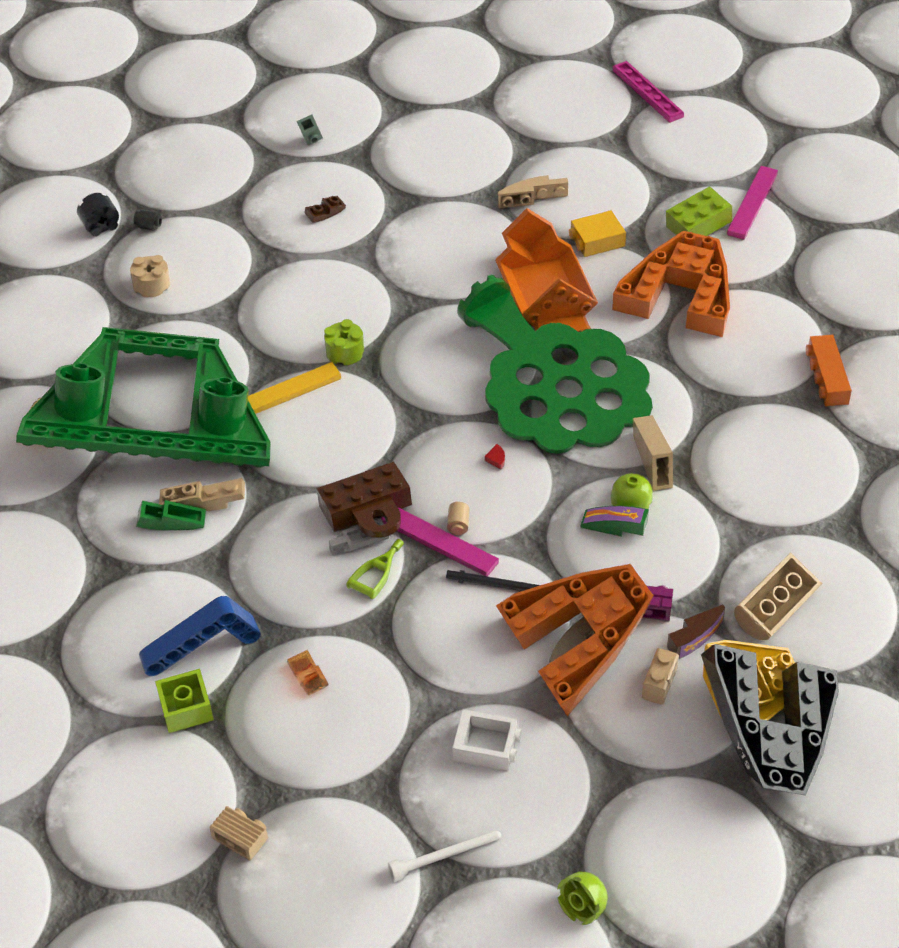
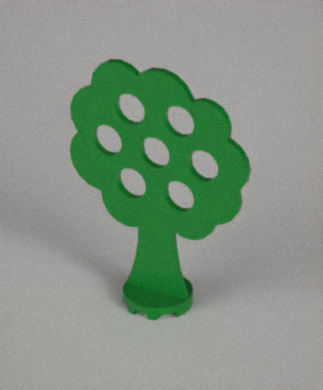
[457,275,653,454]

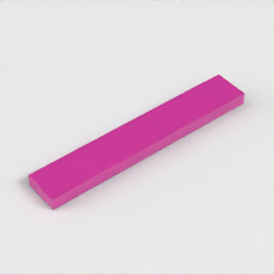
[613,61,684,123]
[727,166,778,240]
[381,508,499,576]

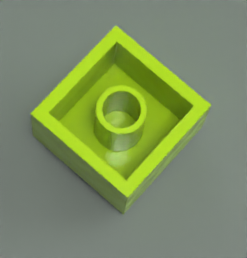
[155,669,214,733]

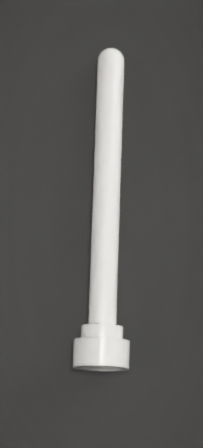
[388,830,501,882]

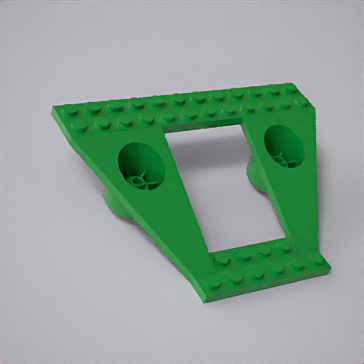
[16,327,271,468]

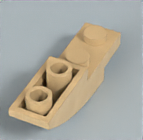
[498,175,568,208]
[159,478,245,511]

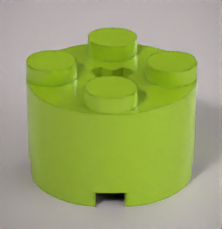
[324,319,364,365]

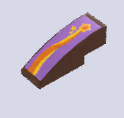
[667,604,725,659]

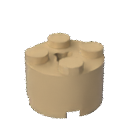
[130,255,170,297]

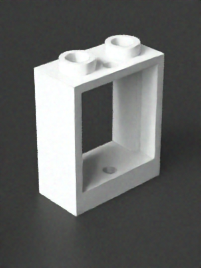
[452,709,521,771]

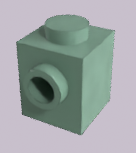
[297,114,323,145]

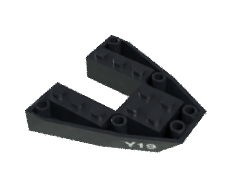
[701,644,839,796]

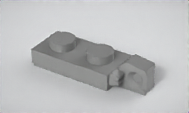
[329,519,389,555]

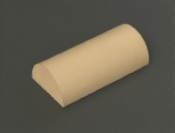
[734,552,823,640]

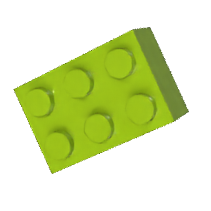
[666,186,732,236]

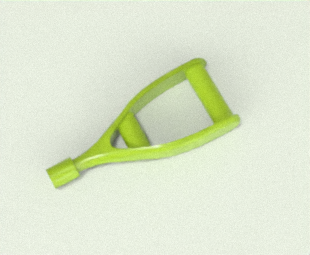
[346,539,404,599]

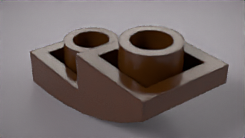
[304,196,346,223]

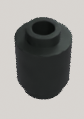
[133,210,162,230]

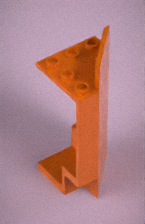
[495,208,598,332]

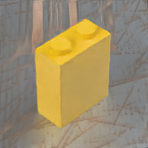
[569,210,626,257]

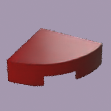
[485,444,505,469]

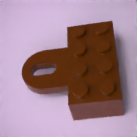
[316,462,412,538]

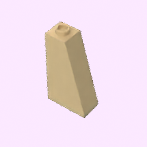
[633,415,673,491]

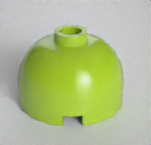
[611,473,653,509]
[557,871,608,925]

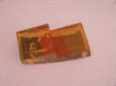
[287,650,329,696]

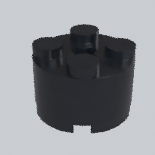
[77,193,119,236]

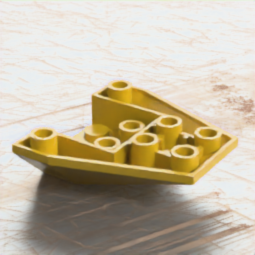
[703,640,795,721]

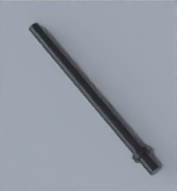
[446,570,540,591]

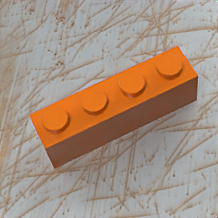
[806,335,852,406]

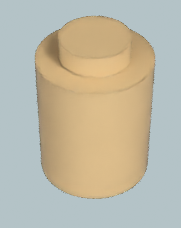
[447,502,470,535]

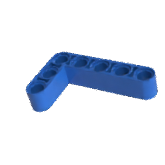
[139,596,261,676]

